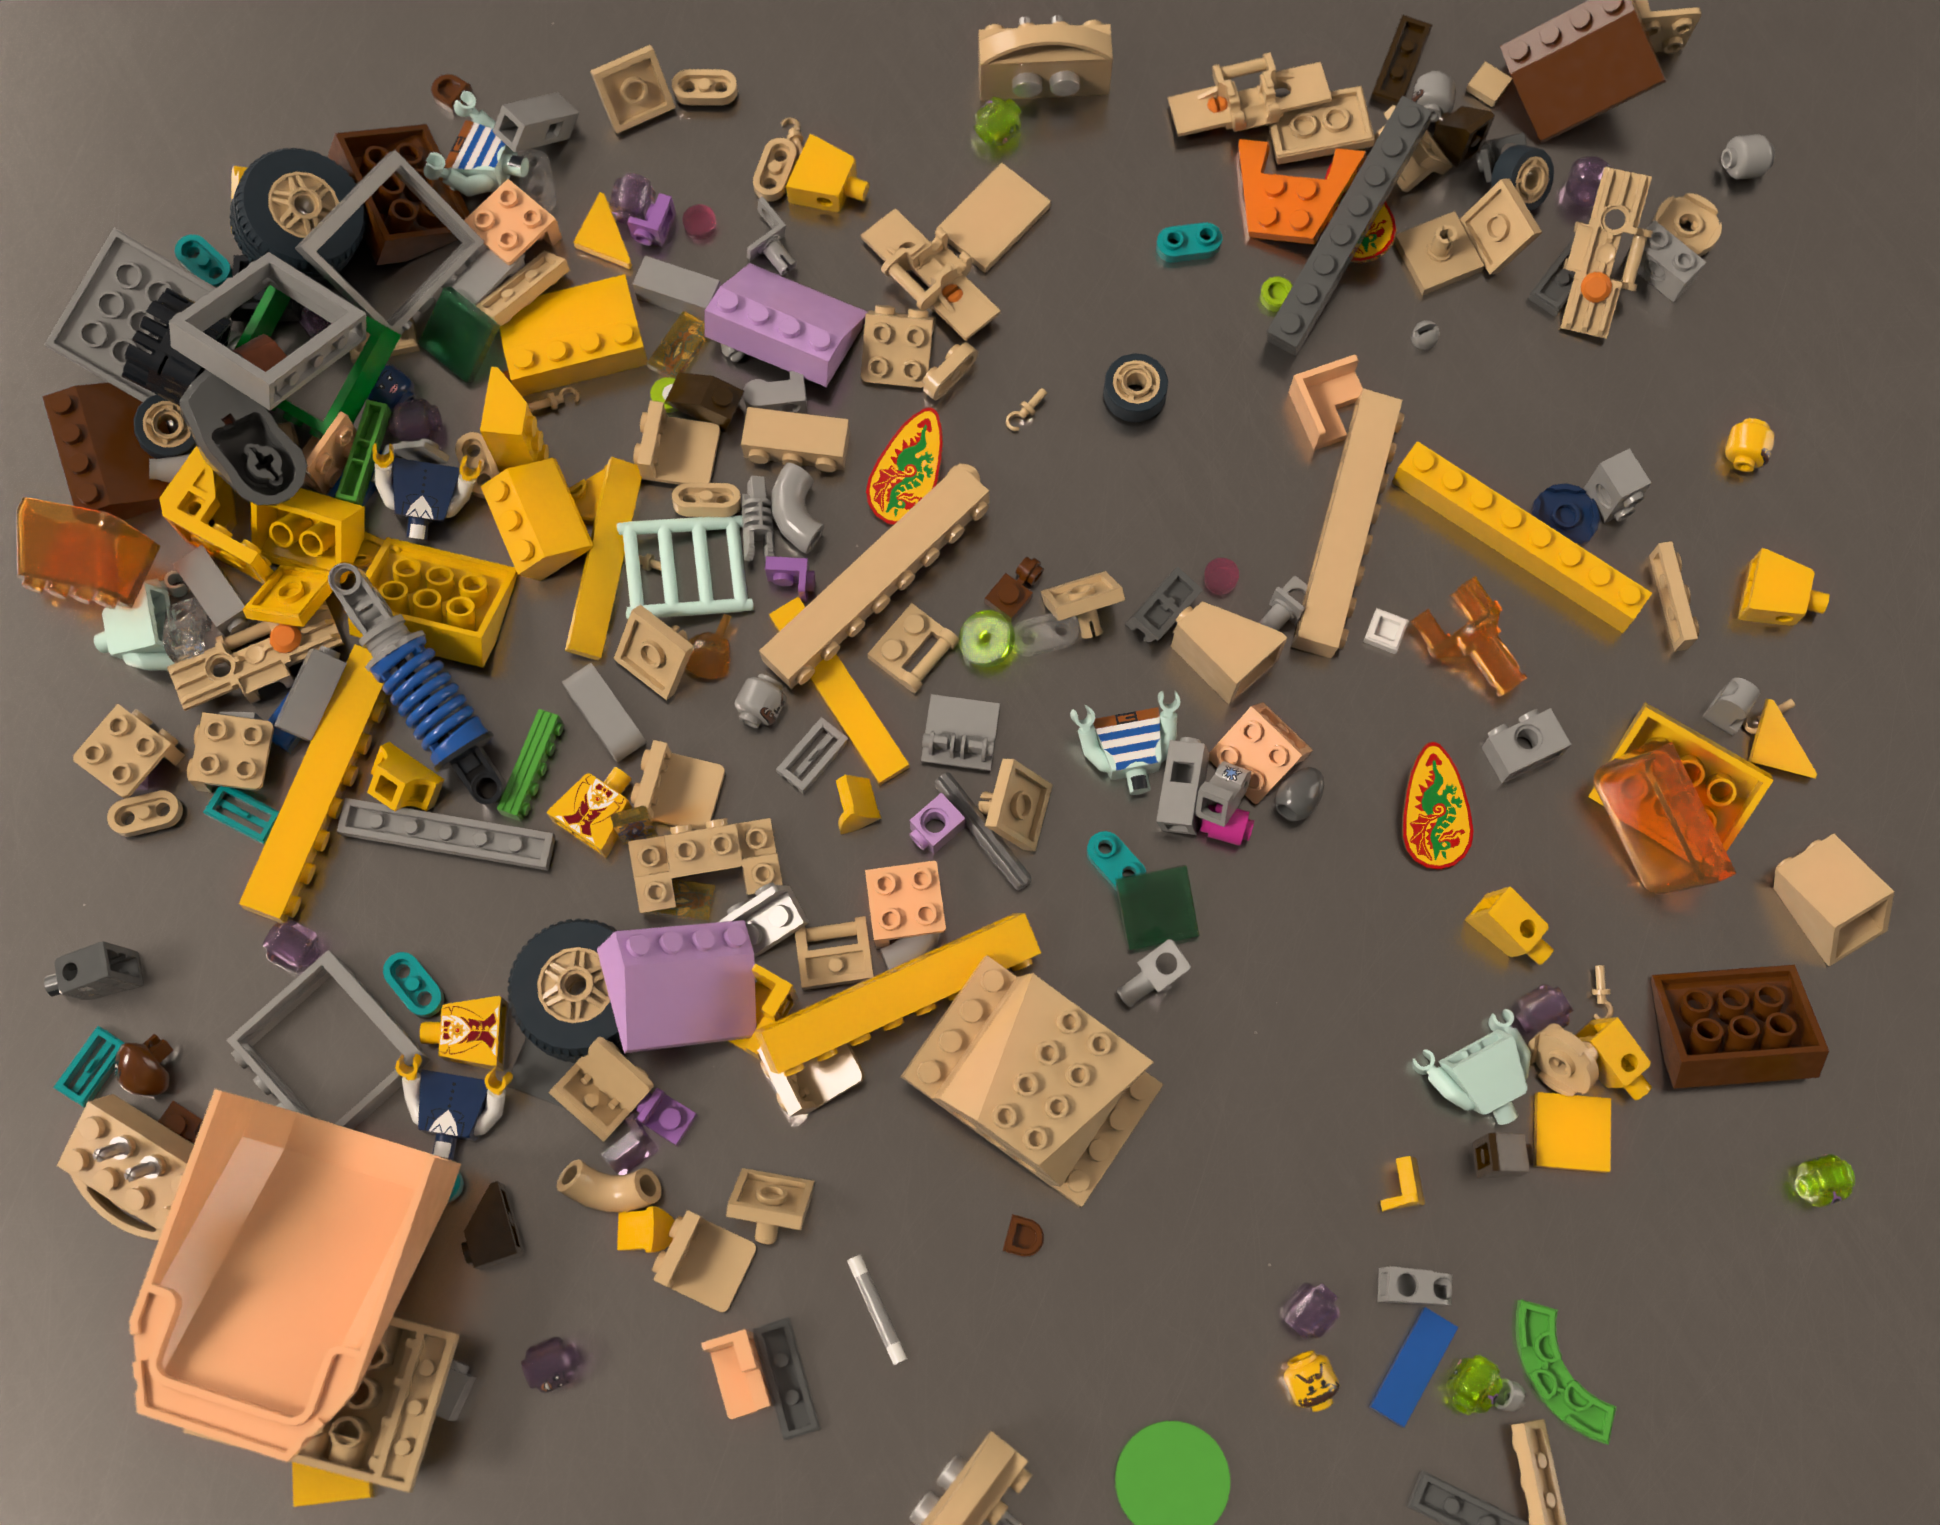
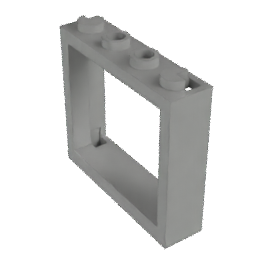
[295,150,484,334]
[169,252,366,410]
[226,950,431,1130]

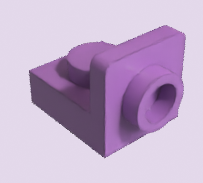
[627,193,676,247]
[765,556,815,602]
[637,1088,698,1147]

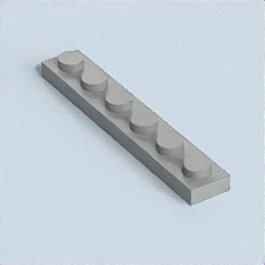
[337,798,556,871]

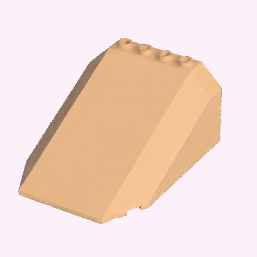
[129,1089,461,1462]

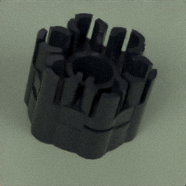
[121,288,233,406]

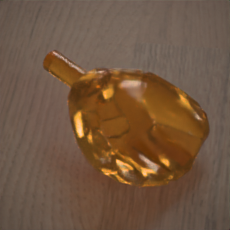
[686,613,732,679]

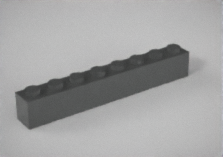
[1267,96,1432,356]

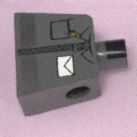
[44,941,144,1000]

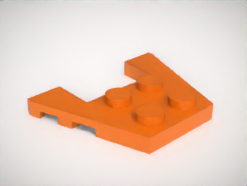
[1238,139,1366,245]

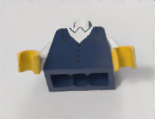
[372,443,482,541]
[395,1054,513,1160]

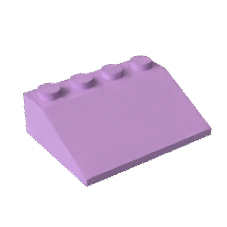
[705,263,867,387]
[597,920,756,1053]

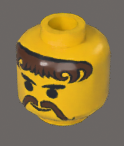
[1725,418,1775,472]
[1284,1350,1340,1412]

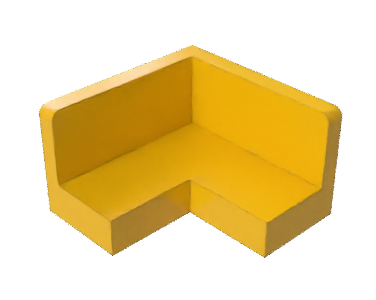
[728,964,798,1060]

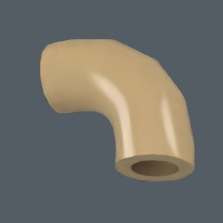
[557,1159,662,1212]

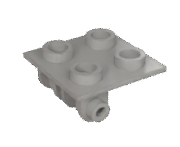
[921,694,1000,771]

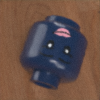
[367,364,416,415]

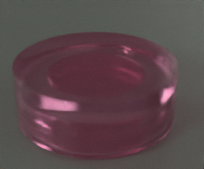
[682,204,717,240]
[1204,558,1239,594]

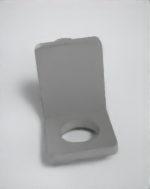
[747,197,797,276]
[1259,576,1307,631]
[1117,939,1191,1007]

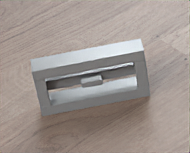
[776,717,849,794]

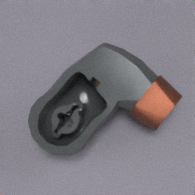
[180,334,307,506]

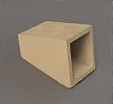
[1171,601,1287,705]
[1773,834,1894,967]

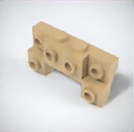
[628,818,783,913]

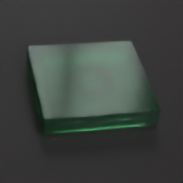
[418,287,500,382]
[1115,865,1200,950]

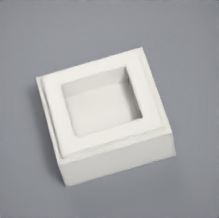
[1363,608,1409,654]

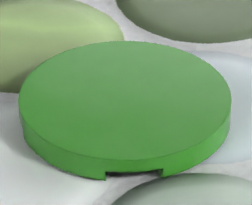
[1115,1421,1231,1525]

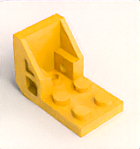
[159,445,274,584]

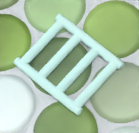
[617,515,754,619]

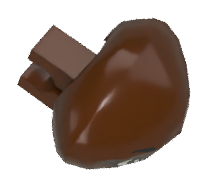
[115,1034,174,1096]

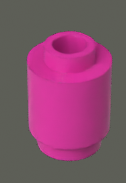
[1200,803,1255,846]

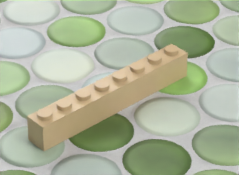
[1291,388,1405,659]
[759,464,989,689]

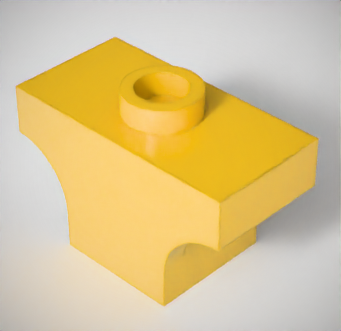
[367,742,445,812]

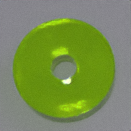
[959,610,1015,667]

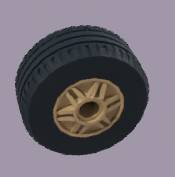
[229,148,367,283]
[507,918,623,1063]

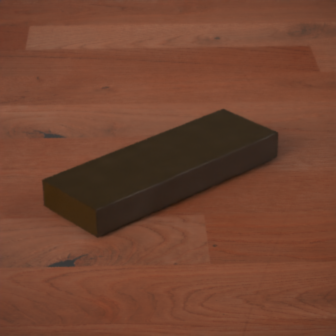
[1370,15,1433,107]

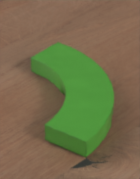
[1516,1300,1616,1445]

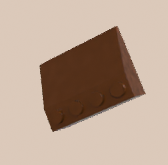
[1500,0,1666,143]
[327,124,470,265]
[42,382,171,531]
[1651,964,1829,1089]

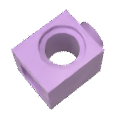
[909,793,966,854]

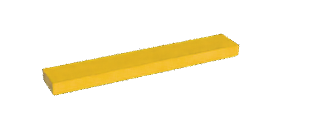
[565,457,642,661]
[769,597,910,786]

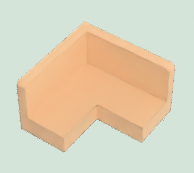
[1289,354,1363,451]
[701,1329,773,1419]

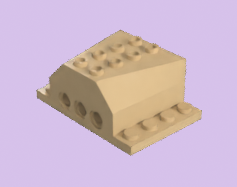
[900,955,1163,1207]
[183,1316,460,1493]

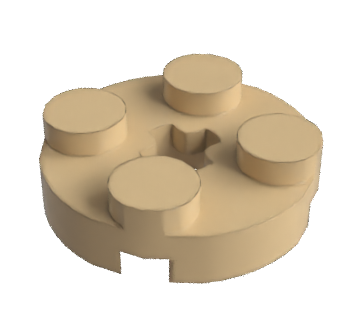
[1653,194,1722,256]
[1528,1023,1599,1096]

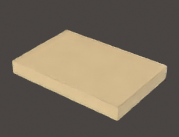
[1268,86,1375,165]
[936,163,1051,273]

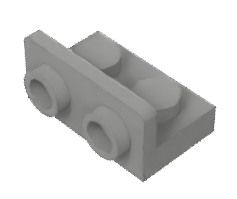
[719,883,809,958]

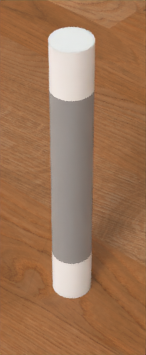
[847,1254,907,1365]

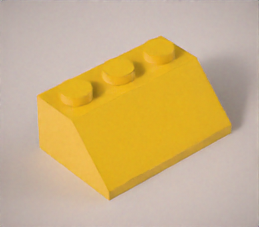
[480,367,549,473]
[480,458,594,581]
[251,488,365,584]

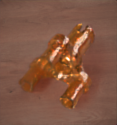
[1410,575,1527,697]

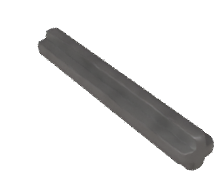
[935,772,1032,891]

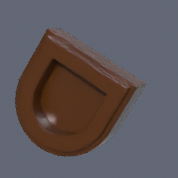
[431,74,472,114]
[1002,1214,1044,1257]

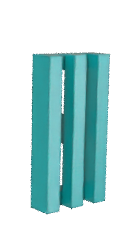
[203,786,279,845]
[53,1026,125,1107]

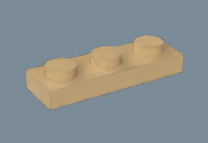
[473,250,570,328]
[1649,541,1699,652]
[1511,1419,1567,1525]

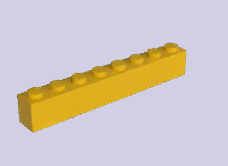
[1392,441,1652,633]
[239,644,387,925]
[754,913,1041,1077]

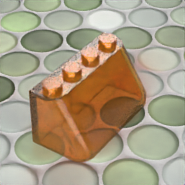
[16,497,161,609]
[1594,741,1737,895]

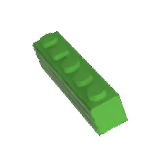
[335,400,392,506]
[497,709,564,822]

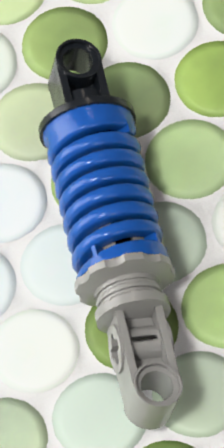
[328,563,506,804]

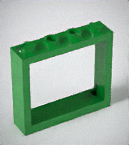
[235,285,401,439]

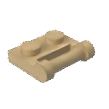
[868,603,960,693]
[795,916,874,990]

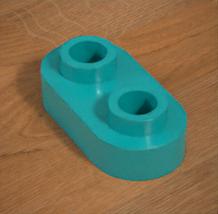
[1156,222,1222,263]
[175,234,233,288]
[1087,831,1147,895]
[383,952,444,1018]

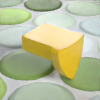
[836,775,881,834]
[1380,1156,1425,1211]
[617,1206,675,1253]

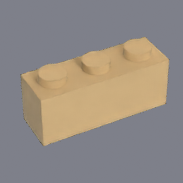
[741,407,850,472]

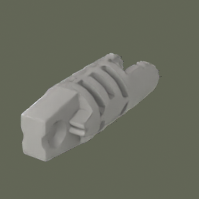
[741,476,775,562]

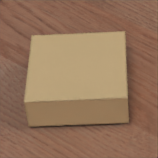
[1466,62,1512,107]

